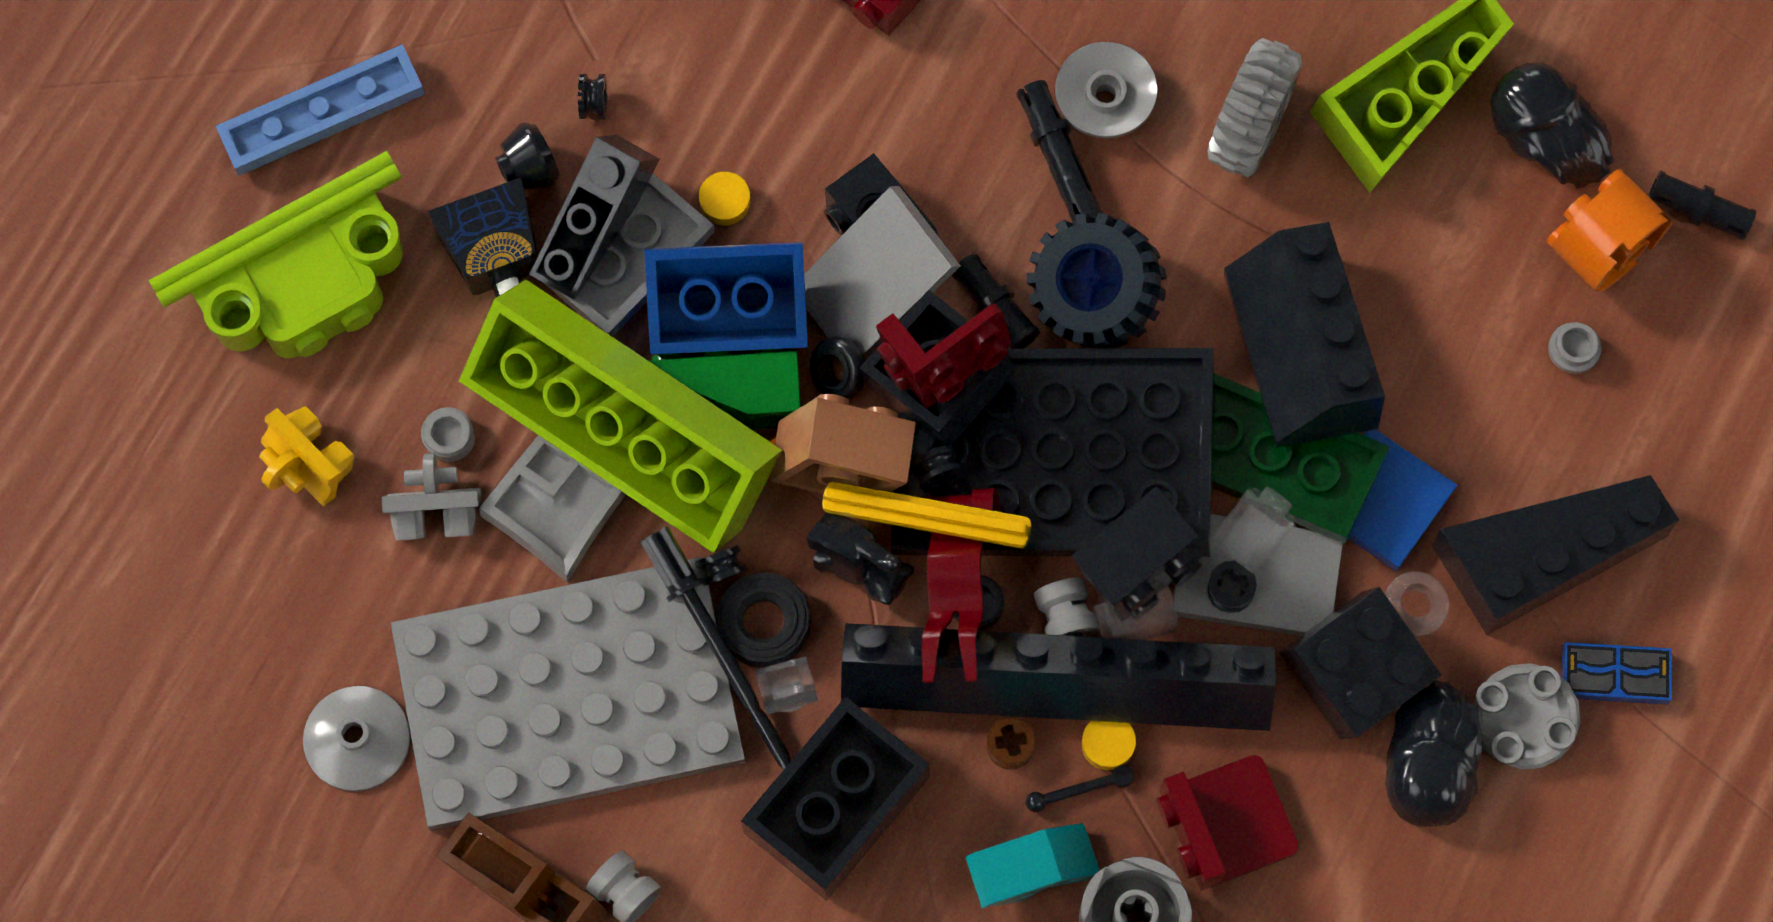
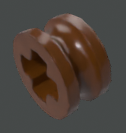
[987,717,1035,770]

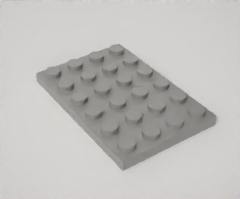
[390,557,746,831]

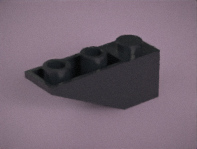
[529,135,660,299]

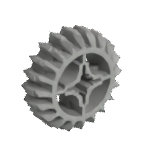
[1207,38,1302,177]

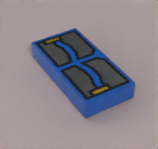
[1561,642,1672,705]

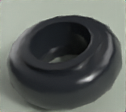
[810,336,866,399]

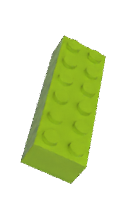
[459,280,782,553]

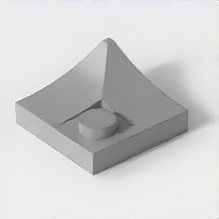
[479,435,626,582]

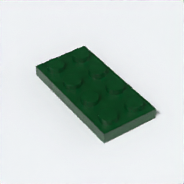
[1212,373,1389,544]

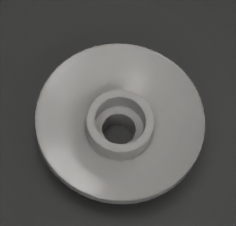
[1055,42,1157,139]
[303,686,410,792]

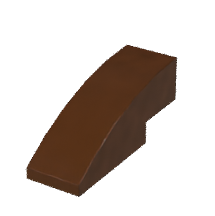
[436,812,609,922]

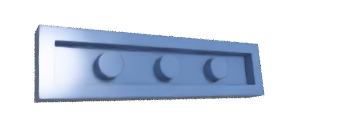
[215,44,425,176]

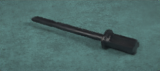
[641,526,791,769]

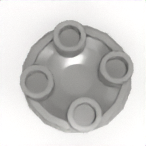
[1474,663,1581,770]

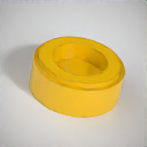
[699,172,751,226]
[1081,721,1136,771]

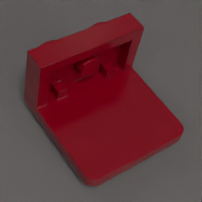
[876,304,1011,408]
[1156,755,1298,891]

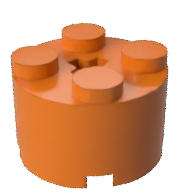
[1546,168,1672,292]

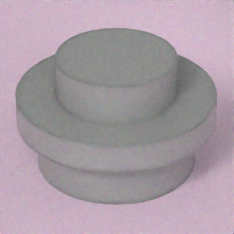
[1548,322,1601,374]

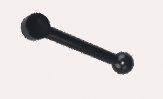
[1025,765,1134,812]

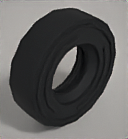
[716,572,811,668]

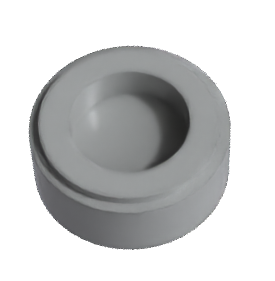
[421,407,475,462]

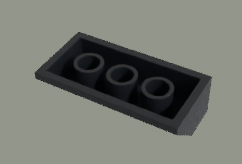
[1224,222,1385,448]

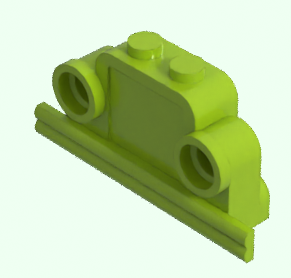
[148,151,403,358]

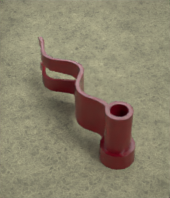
[921,488,1000,683]

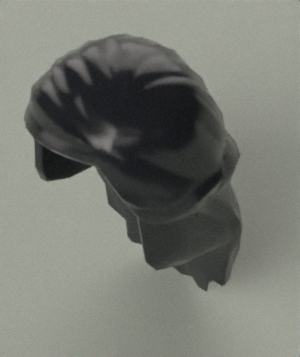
[1490,63,1614,188]
[1385,680,1483,827]

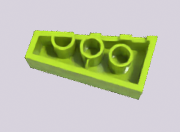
[1310,0,1514,193]

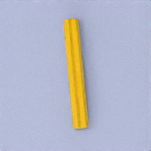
[822,482,1032,549]

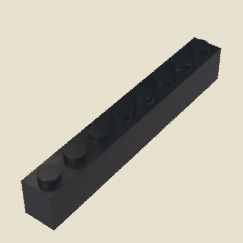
[841,623,1276,731]

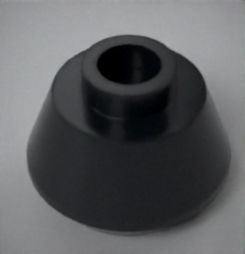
[495,122,559,189]

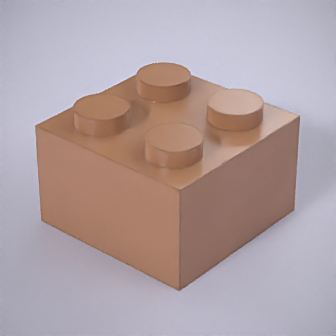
[770,394,916,494]

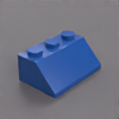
[644,242,808,354]

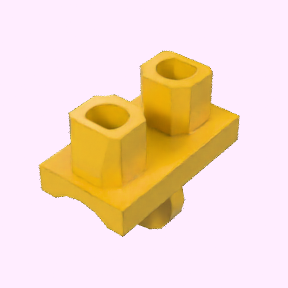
[259,406,354,507]

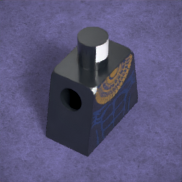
[428,178,538,297]

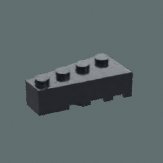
[1432,475,1679,635]

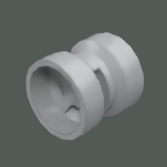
[1034,577,1099,637]
[586,850,662,922]

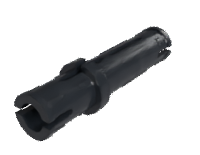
[1016,80,1104,222]

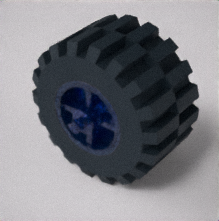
[1026,213,1167,348]

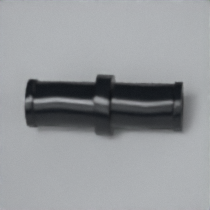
[1648,170,1757,241]
[951,254,1040,349]

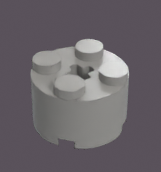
[1079,857,1192,922]

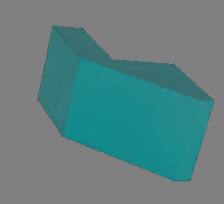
[965,823,1100,908]

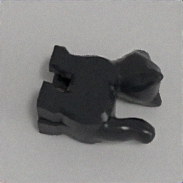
[806,512,915,605]

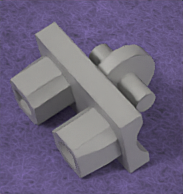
[382,453,483,540]

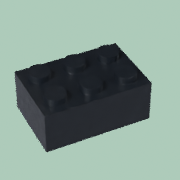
[741,697,930,901]

